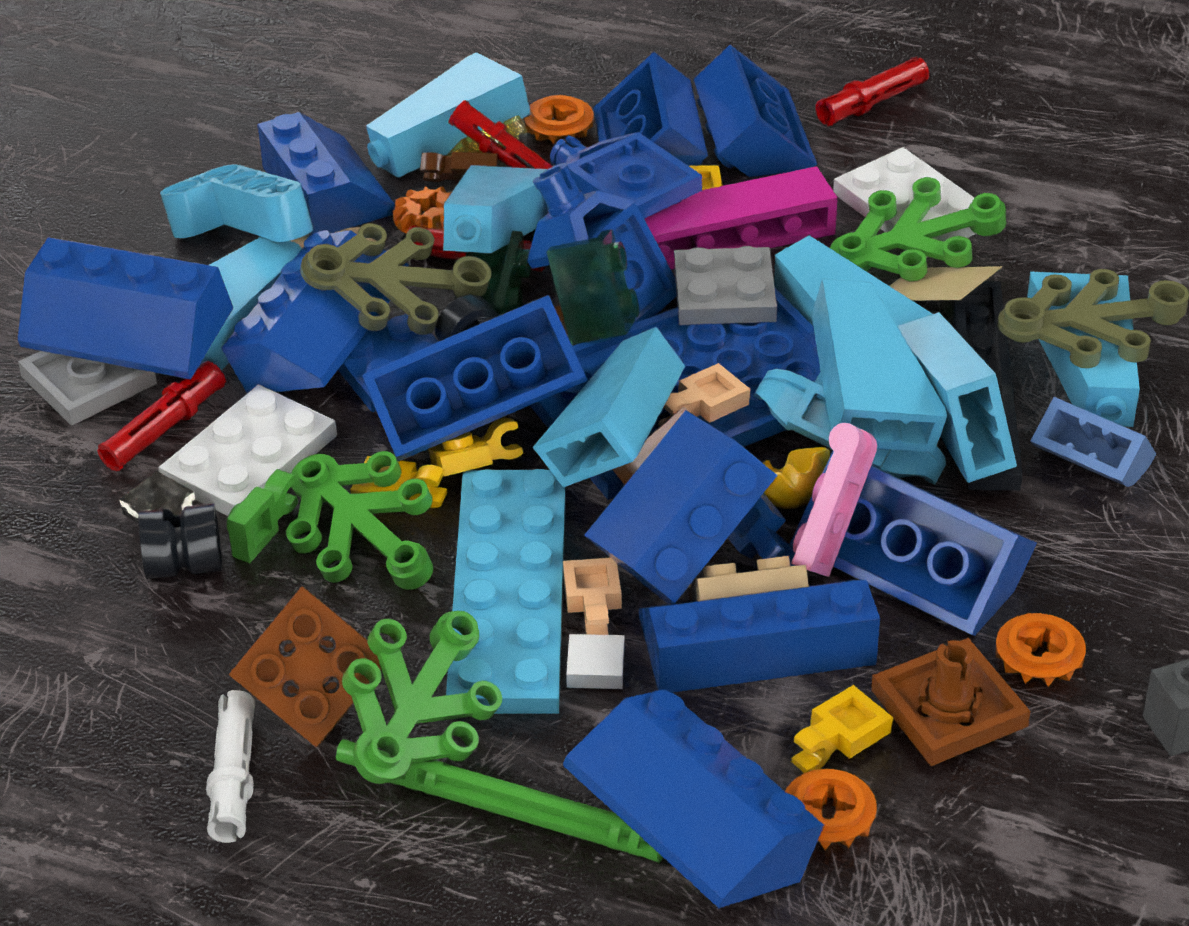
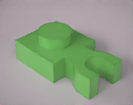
[227,469,298,563]

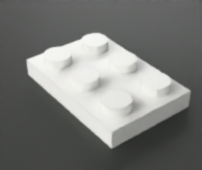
[833,147,976,258]
[159,384,337,516]

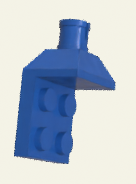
[550,132,702,219]
[527,163,677,332]

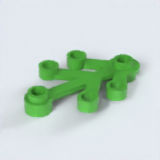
[830,177,1006,281]
[286,451,433,590]
[342,611,502,784]

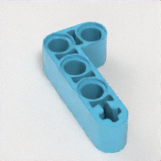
[160,164,313,242]

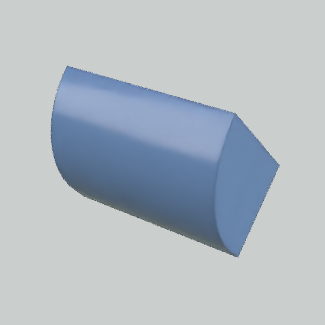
[1030,397,1156,487]

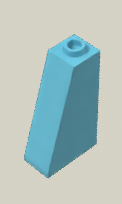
[366,52,531,178]
[443,165,549,253]
[774,235,932,326]
[198,237,302,370]
[1027,272,1140,427]
[811,278,947,452]
[898,312,1017,483]
[533,327,685,487]

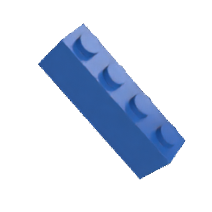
[221,230,410,393]
[18,237,234,379]
[362,295,587,462]
[790,451,1037,636]
[639,579,880,693]
[563,689,824,908]

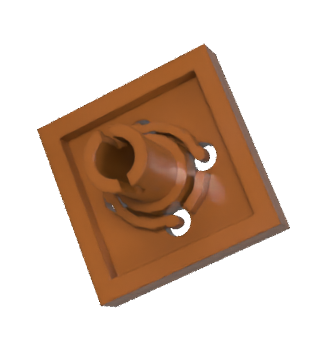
[228,586,382,747]
[871,638,1031,766]

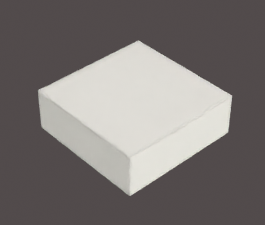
[566,634,625,689]

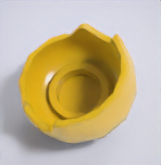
[763,447,830,509]

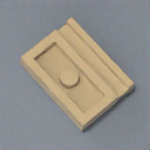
[687,556,809,601]

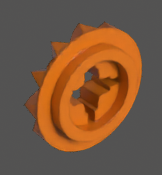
[524,95,594,145]
[393,186,452,234]
[996,613,1086,687]
[785,769,877,850]

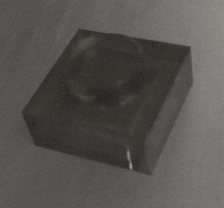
[120,471,196,523]

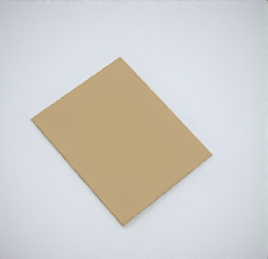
[890,266,1003,301]

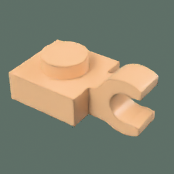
[659,363,750,426]
[563,558,622,635]

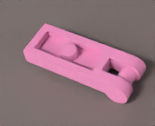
[791,423,877,577]

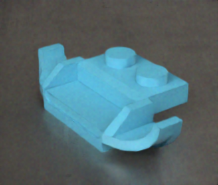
[753,369,946,485]

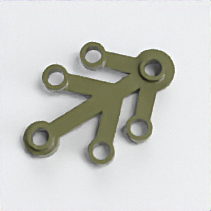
[300,223,491,335]
[998,269,1189,368]

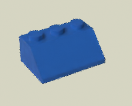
[693,45,817,177]
[593,52,708,166]
[257,112,395,236]
[584,411,778,604]

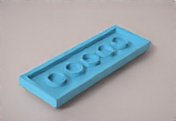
[446,469,566,714]

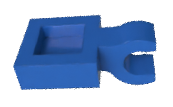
[728,493,795,566]

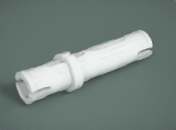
[206,690,255,843]

